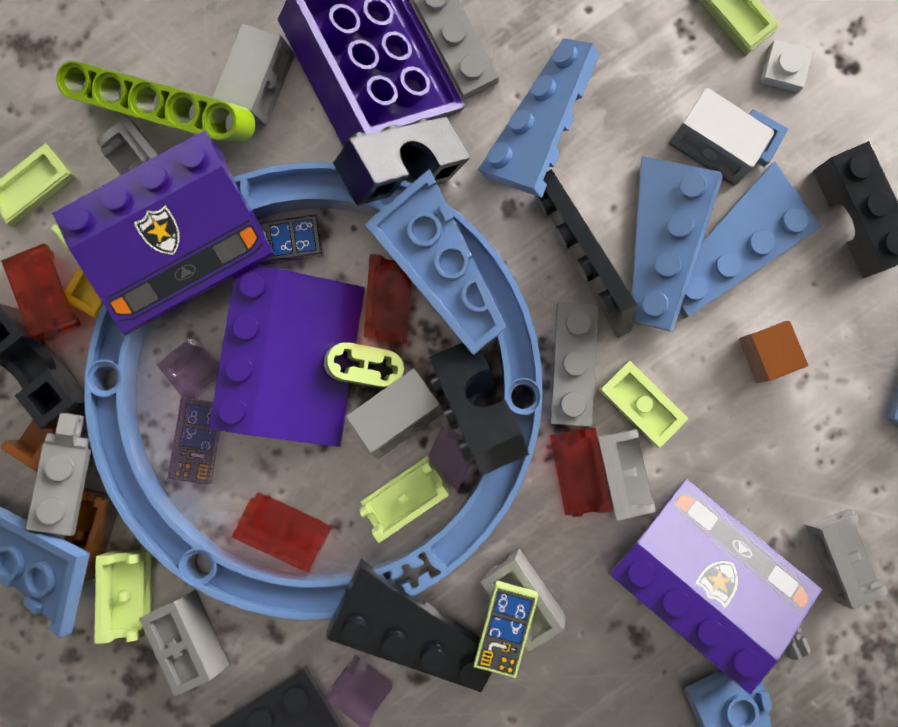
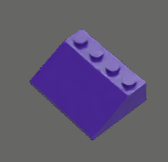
[277,0,465,148]
[209,265,365,447]

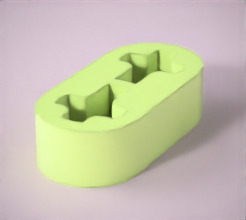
[324,343,404,388]

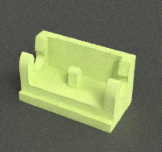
[359,455,451,543]
[94,550,153,643]

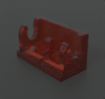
[1,243,81,341]
[363,254,412,344]
[549,427,612,517]
[231,492,333,573]

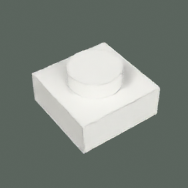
[760,39,813,93]

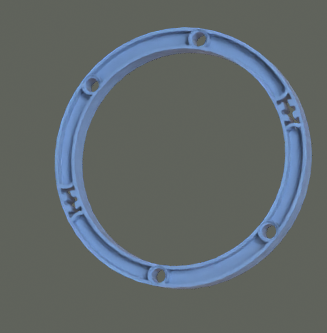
[85,162,543,620]

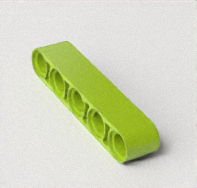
[56,61,255,143]

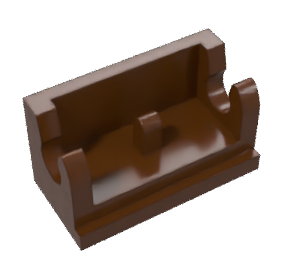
[64,487,118,583]

